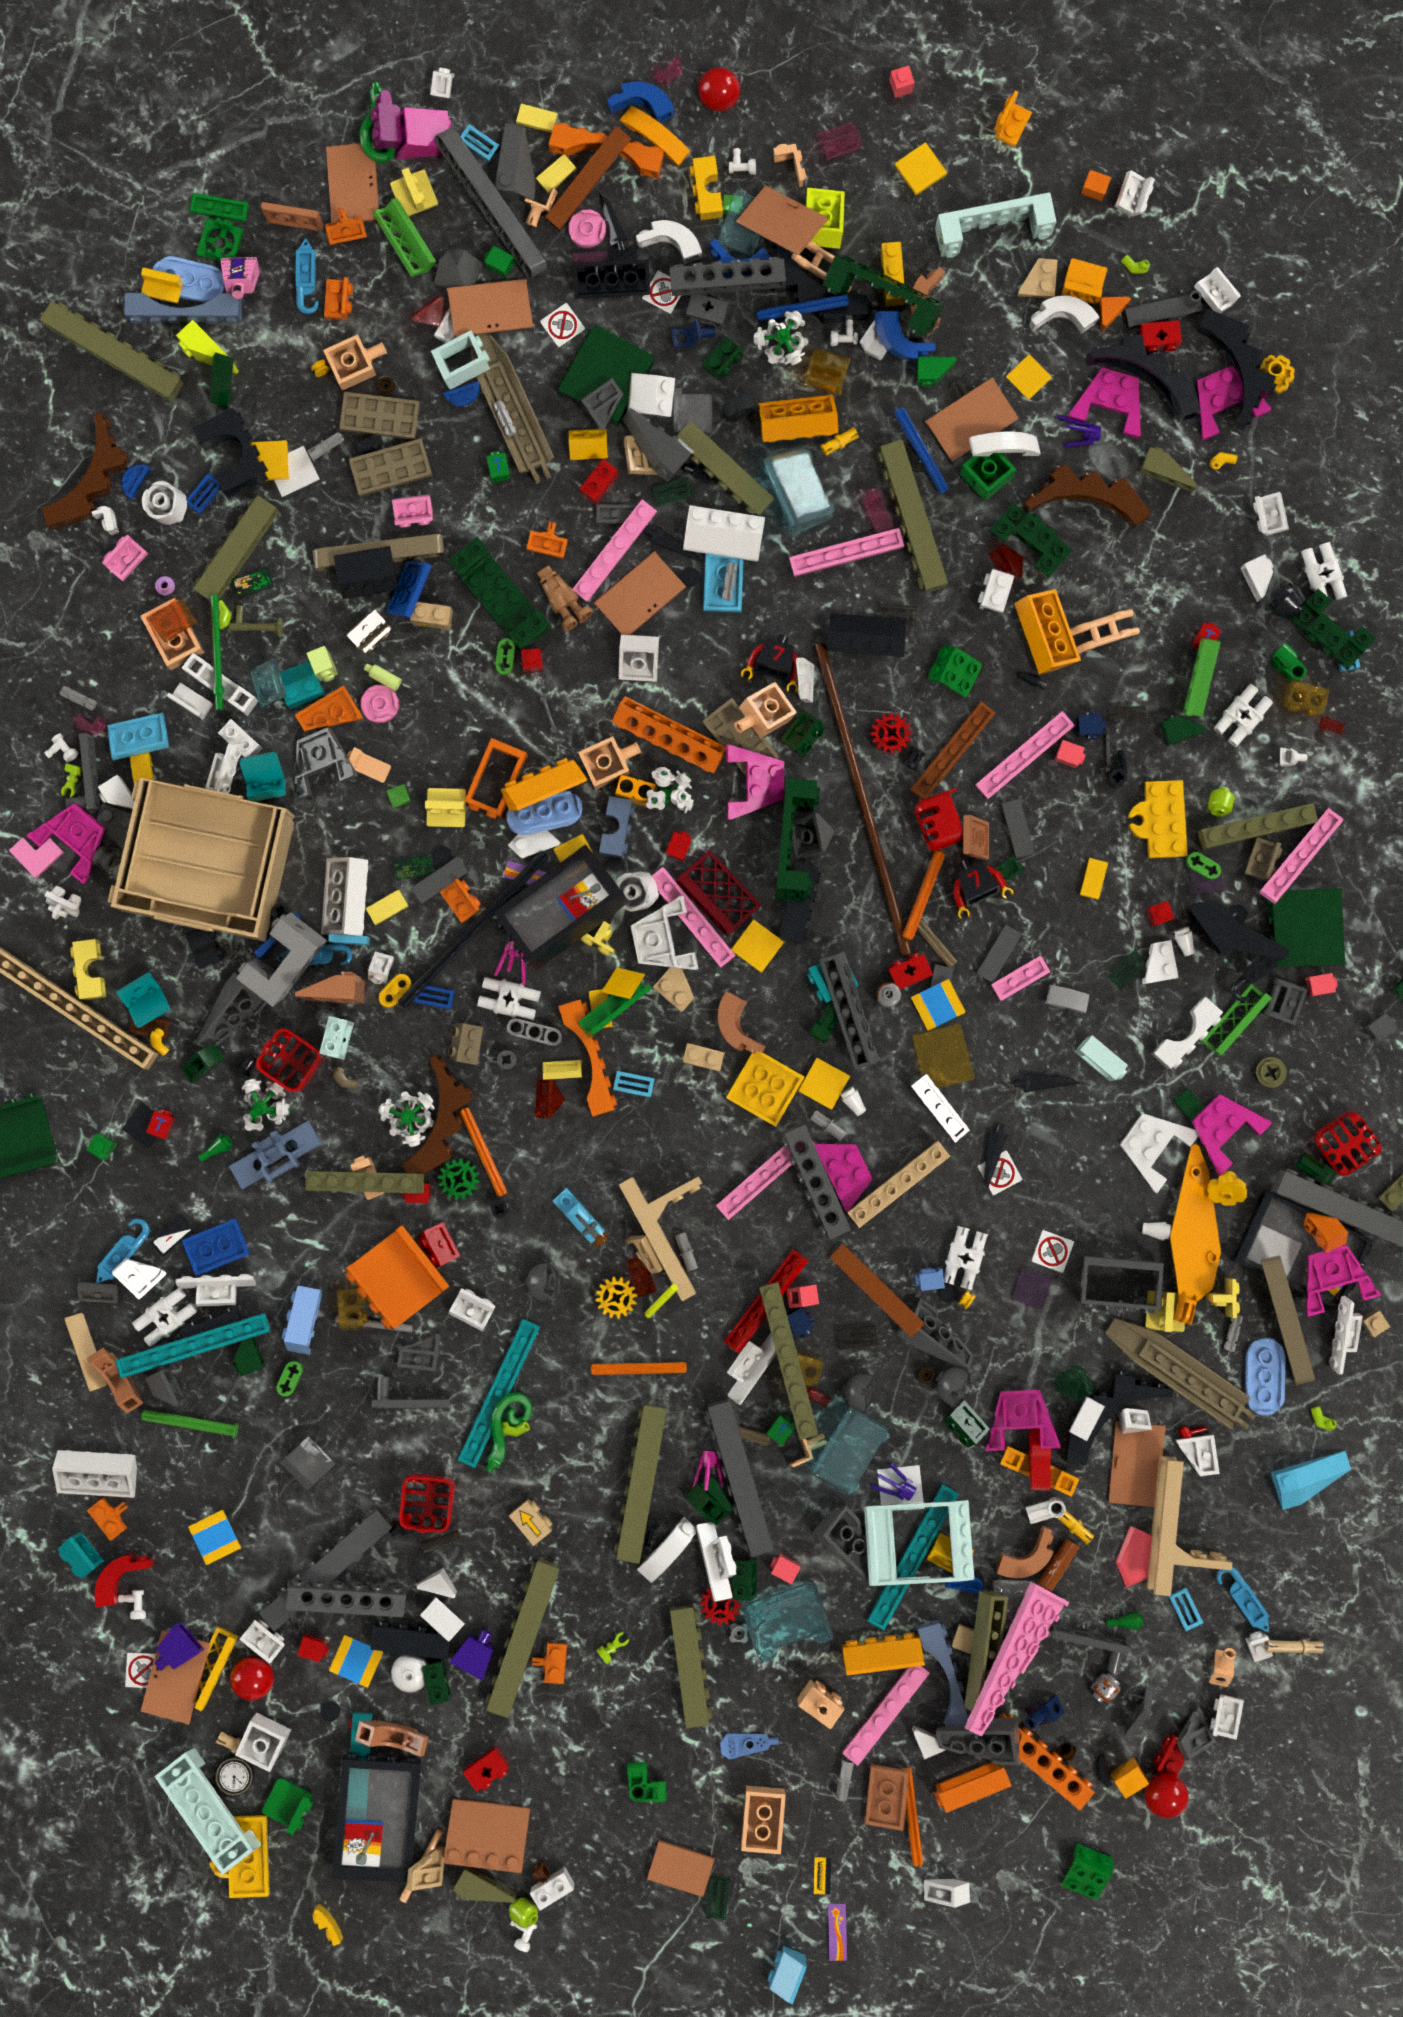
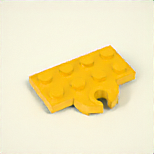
[1127,780,1188,859]
[209,1815,270,1898]

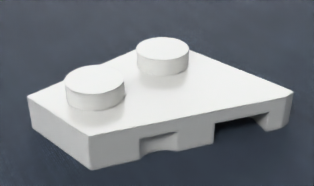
[796,658,814,703]
[508,830,561,859]
[1142,940,1179,984]
[112,1258,167,1299]
[1176,1434,1220,1476]

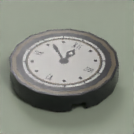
[215,1756,255,1797]

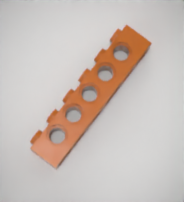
[612,696,726,774]
[998,1712,1095,1810]

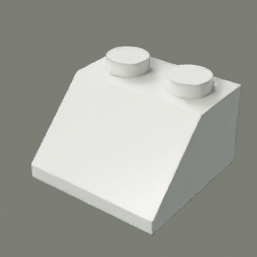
[627,373,675,417]
[619,635,659,682]
[235,1713,291,1772]

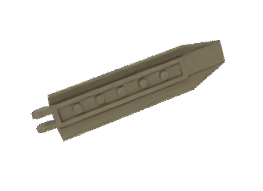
[470,333,554,484]
[1105,1318,1255,1430]

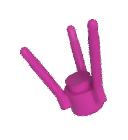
[494,941,526,986]
[692,1451,724,1491]

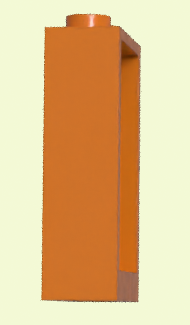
[465,738,528,819]
[934,1761,1012,1813]

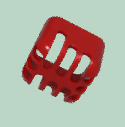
[914,788,964,852]
[256,1029,324,1093]
[1314,1110,1382,1176]
[399,1473,456,1533]

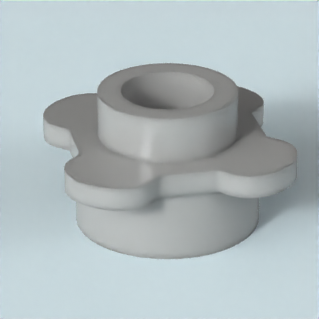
[729,1623,749,1643]

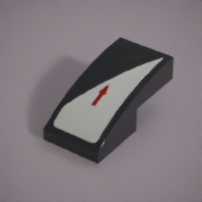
[151,1215,194,1257]

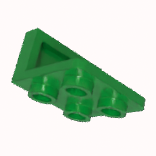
[927,645,982,697]
[262,1778,314,1836]
[1062,1843,1114,1900]

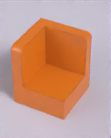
[1081,170,1111,201]

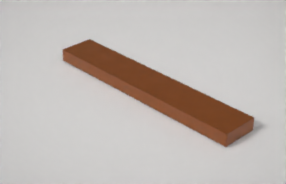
[545,126,631,230]
[910,701,996,800]
[830,1244,925,1338]

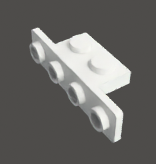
[205,743,242,794]
[175,1274,256,1306]
[1329,1296,1363,1375]
[727,1333,777,1405]
[696,1522,736,1602]

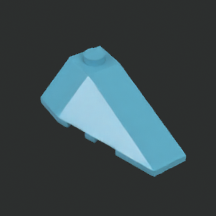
[1271,1450,1351,1510]

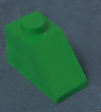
[917,357,956,387]

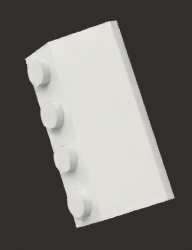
[683,506,765,562]
[321,857,368,936]
[52,1450,137,1498]

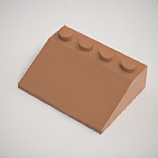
[295,972,366,1004]
[443,1798,530,1873]

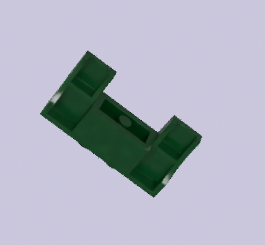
[989,503,1072,579]
[1290,589,1376,671]

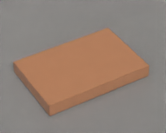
[261,202,324,231]
[963,815,989,860]
[865,1764,910,1831]
[647,1840,715,1897]

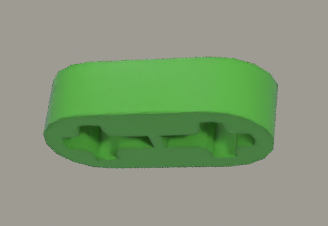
[495,638,515,676]
[1186,852,1221,880]
[276,1361,303,1397]

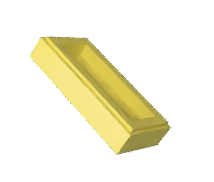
[516,104,558,133]
[536,154,577,194]
[366,890,409,925]
[543,1060,582,1080]

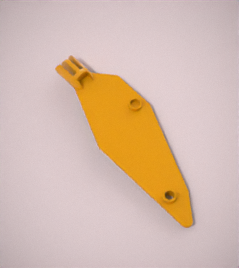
[1170,1144,1221,1325]

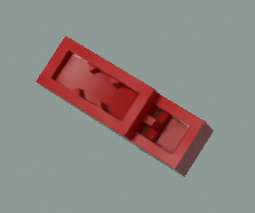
[1028,1428,1051,1491]

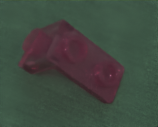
[862,488,894,534]

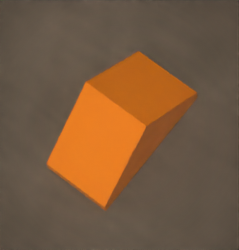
[1099,297,1131,332]

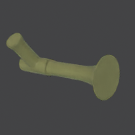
[228,605,283,637]

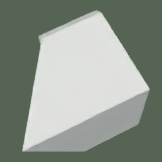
[417,1568,457,1598]

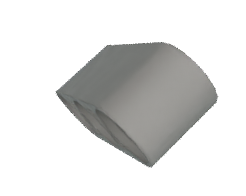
[507,1018,562,1046]

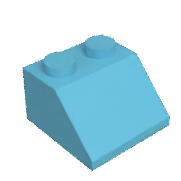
[767,1946,807,2005]

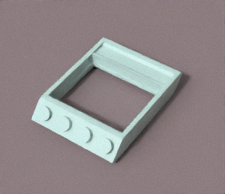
[864,1500,974,1586]

